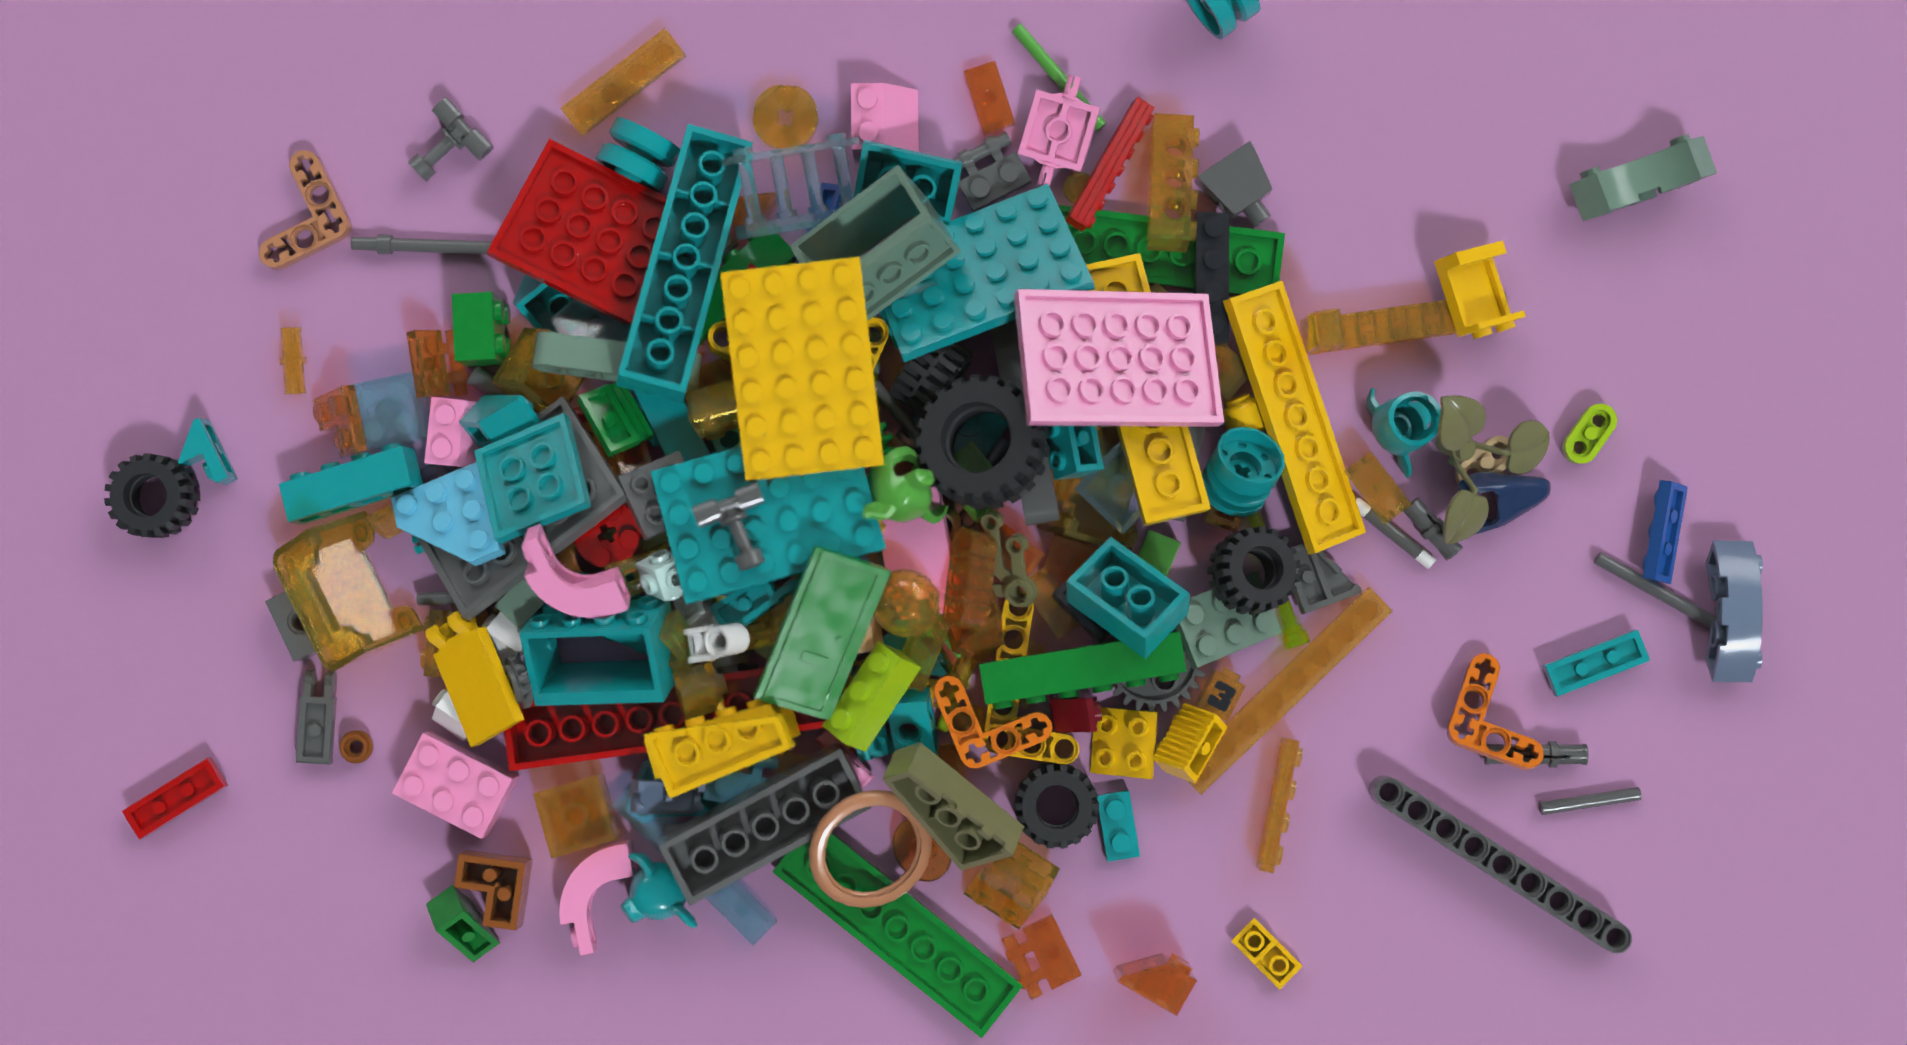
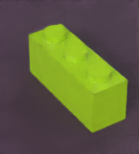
[822,641,922,752]

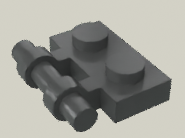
[952,132,1032,212]

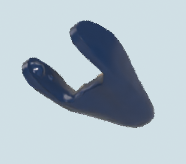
[1458,472,1551,534]

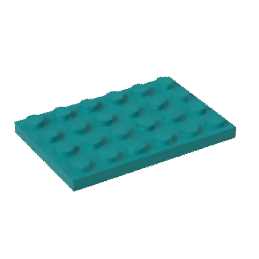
[862,184,1095,362]
[650,446,886,605]

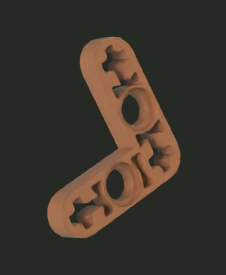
[259,150,352,270]

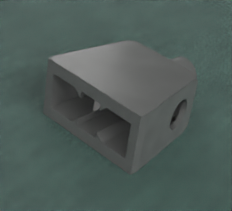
[1195,141,1273,227]

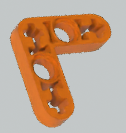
[1446,653,1544,771]
[934,675,1052,769]

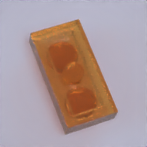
[964,61,1015,135]

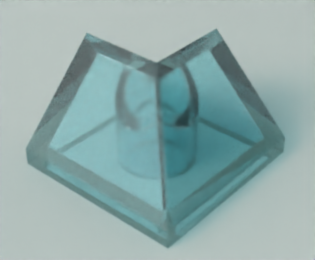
[1074,441,1141,535]

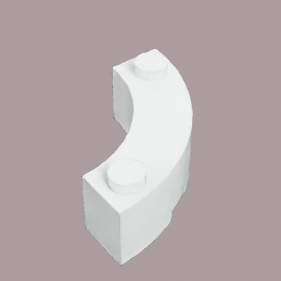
[432,612,527,742]

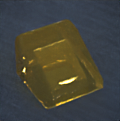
[363,504,404,539]

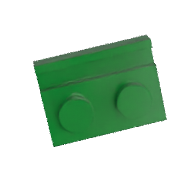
[577,382,654,457]

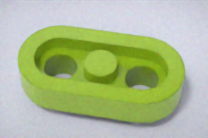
[1562,404,1617,464]

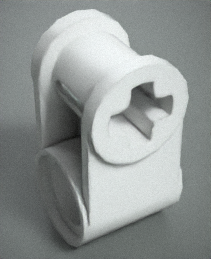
[683,623,749,663]

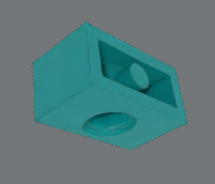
[885,687,939,756]

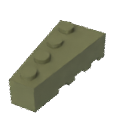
[882,742,1024,871]

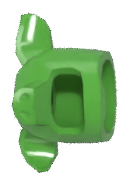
[862,446,948,524]

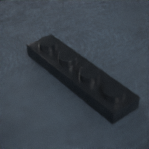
[1194,212,1229,346]

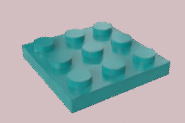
[474,413,592,544]

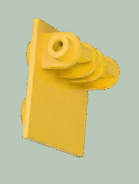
[1090,707,1158,779]

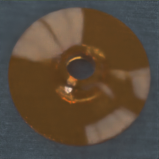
[892,819,951,882]

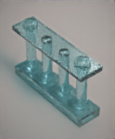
[722,132,860,241]

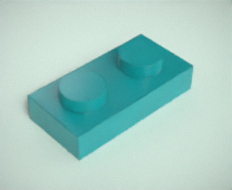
[1097,790,1140,862]

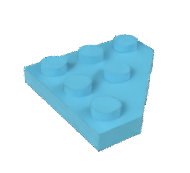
[391,462,506,566]

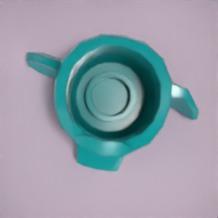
[1367,388,1441,478]
[620,853,698,928]

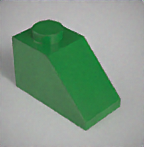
[426,884,500,963]

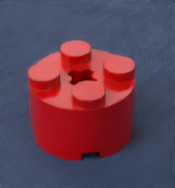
[574,503,645,568]

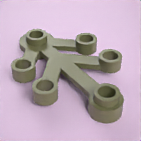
[946,508,1038,607]

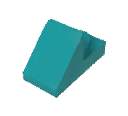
[178,418,238,485]

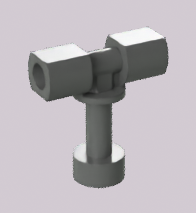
[408,97,494,182]
[691,482,766,572]

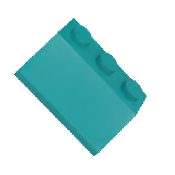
[853,140,963,225]

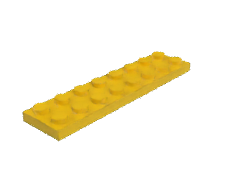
[1086,253,1211,526]
[1223,281,1366,554]

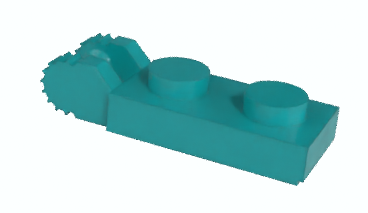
[710,578,801,627]

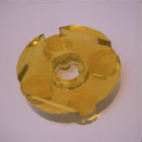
[753,84,819,153]

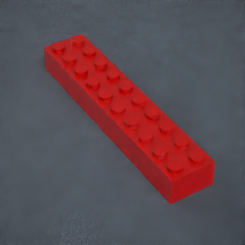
[504,667,842,771]

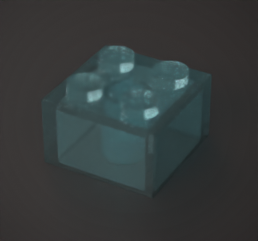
[348,372,430,453]

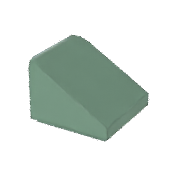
[495,579,545,628]

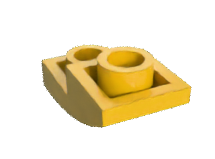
[1231,918,1303,990]

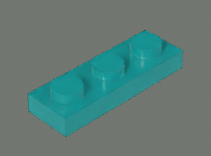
[1542,629,1651,697]

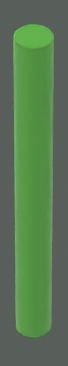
[1012,24,1106,131]

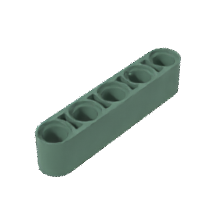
[532,332,702,391]

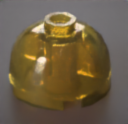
[874,568,940,638]

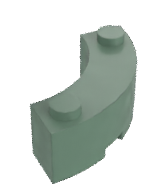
[1569,134,1717,221]

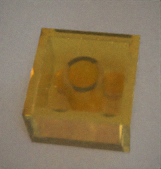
[533,772,622,859]

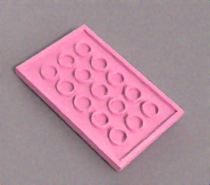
[1014,289,1224,426]

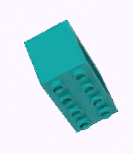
[519,596,683,706]

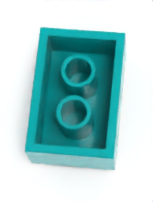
[1066,537,1190,659]

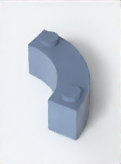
[1705,540,1763,682]

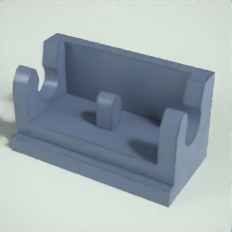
[630,779,706,814]

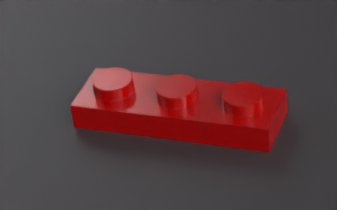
[122,757,228,839]

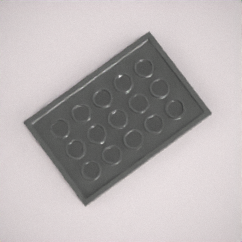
[417,396,627,621]

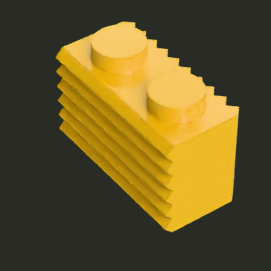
[1153,703,1227,784]

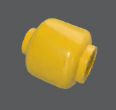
[1223,393,1266,432]

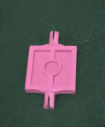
[1018,74,1101,186]

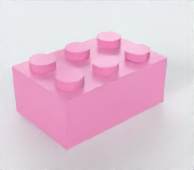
[392,731,519,839]

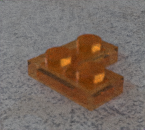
[313,385,367,458]

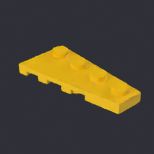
[644,714,795,798]

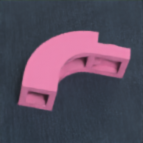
[522,524,631,618]
[559,840,638,956]

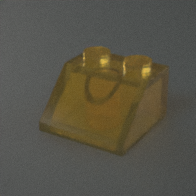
[492,327,585,414]

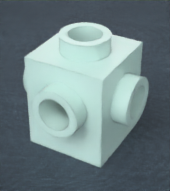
[635,549,683,601]

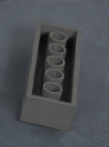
[656,743,871,906]

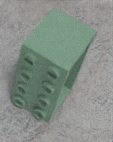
[790,165,961,321]

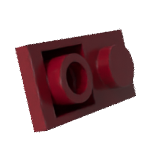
[1048,688,1102,732]

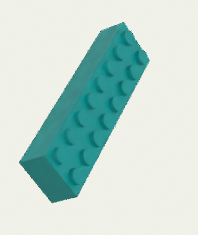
[616,124,753,404]

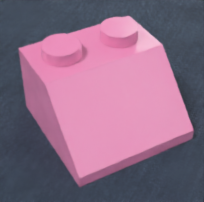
[851,83,919,157]
[424,397,482,468]

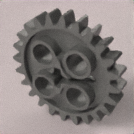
[1101,627,1205,712]

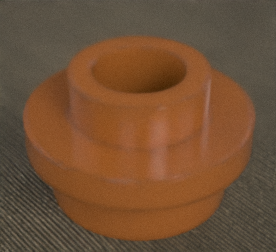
[339,730,374,764]

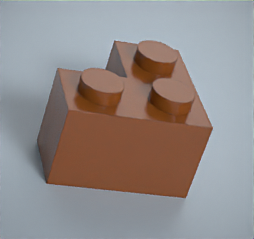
[454,850,533,930]

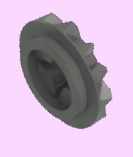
[503,656,533,709]

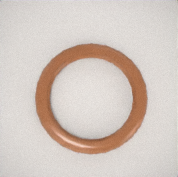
[809,790,932,908]

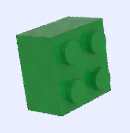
[451,292,513,368]

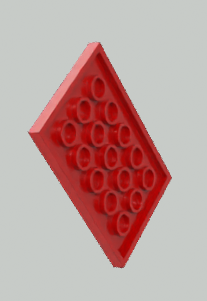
[487,138,730,327]

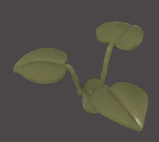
[1436,395,1550,545]

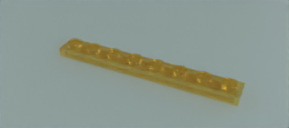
[1189,587,1393,795]

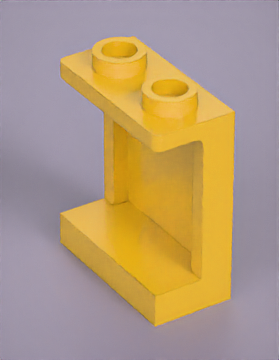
[1434,240,1526,340]

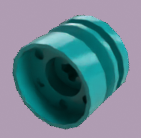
[1202,427,1285,517]

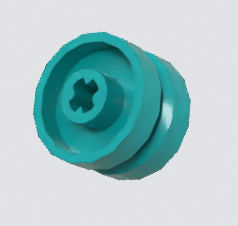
[1186,0,1261,40]
[596,117,680,193]

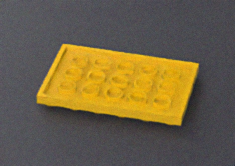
[721,257,884,481]

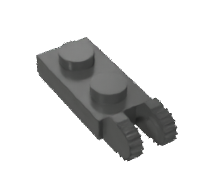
[296,669,337,765]

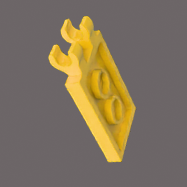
[425,611,524,747]

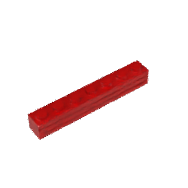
[1065,97,1155,232]

